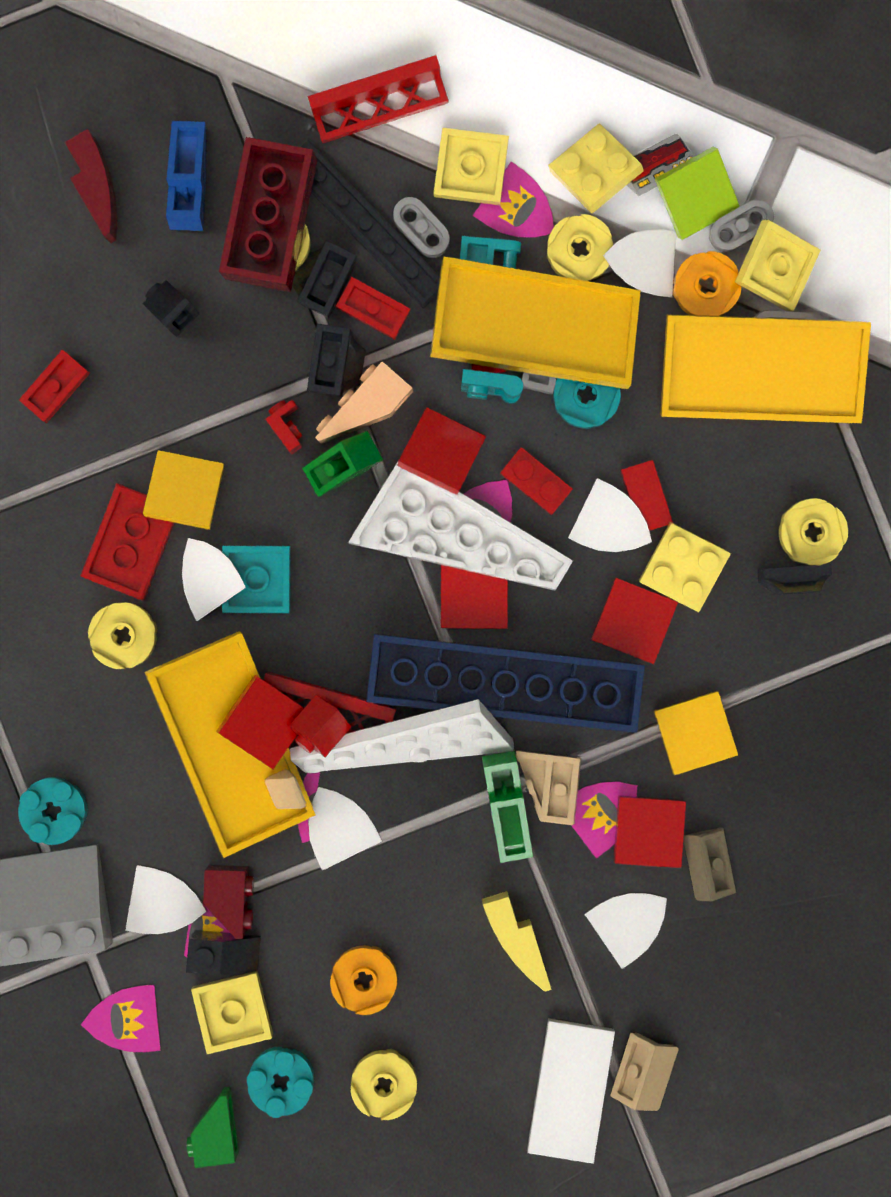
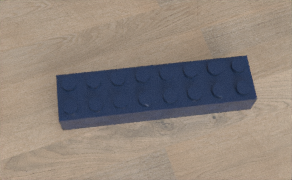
[366,634,645,733]

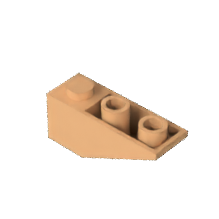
[315,362,413,444]

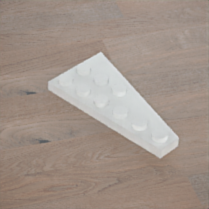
[348,462,573,591]
[290,699,515,773]

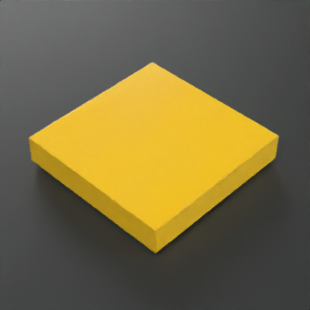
[143,450,224,530]
[653,691,738,775]

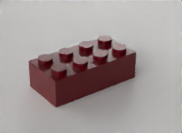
[219,137,317,292]

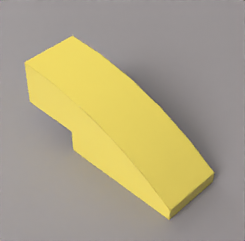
[482,891,551,992]

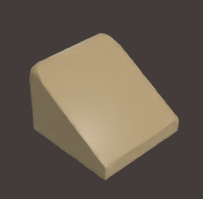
[265,769,306,809]

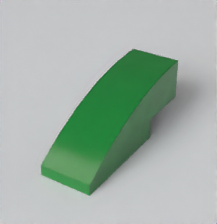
[482,751,533,863]

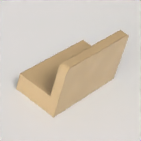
[610,1033,678,1111]

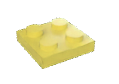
[548,123,643,214]
[434,128,509,205]
[735,220,821,311]
[639,522,731,612]
[191,970,273,1054]

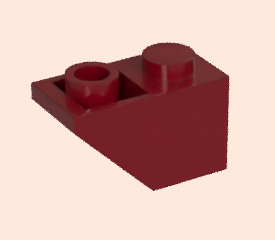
[203,865,254,939]

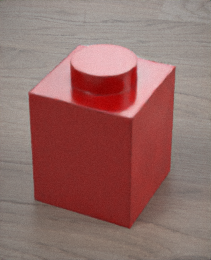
[289,695,352,757]

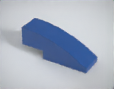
[166,121,206,231]

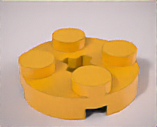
[673,251,741,316]
[330,945,398,1015]

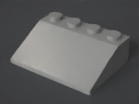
[0,844,113,967]

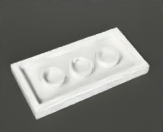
[527,1018,615,1164]

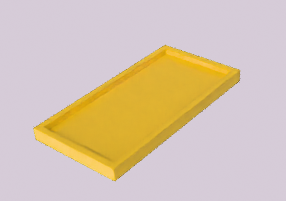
[430,256,641,389]
[660,314,871,423]
[144,631,316,858]

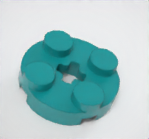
[553,378,621,429]
[18,777,88,845]
[247,1047,314,1118]

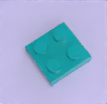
[222,546,291,613]

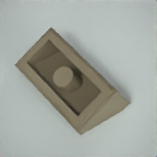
[683,828,736,901]

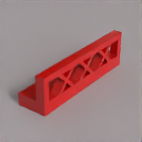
[308,55,449,144]
[264,672,397,734]

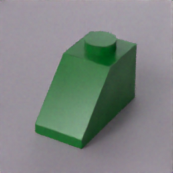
[302,431,383,497]
[187,1086,239,1168]

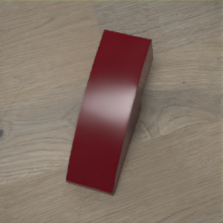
[65,129,117,243]

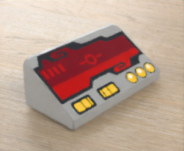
[627,134,694,196]

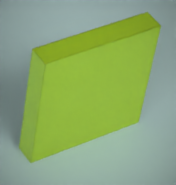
[654,146,740,240]

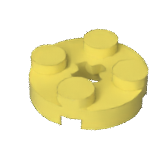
[547,214,613,282]
[779,498,848,566]
[88,602,157,669]
[351,1049,417,1120]

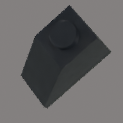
[142,280,199,337]
[186,930,261,975]

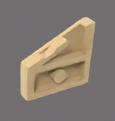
[516,750,581,825]

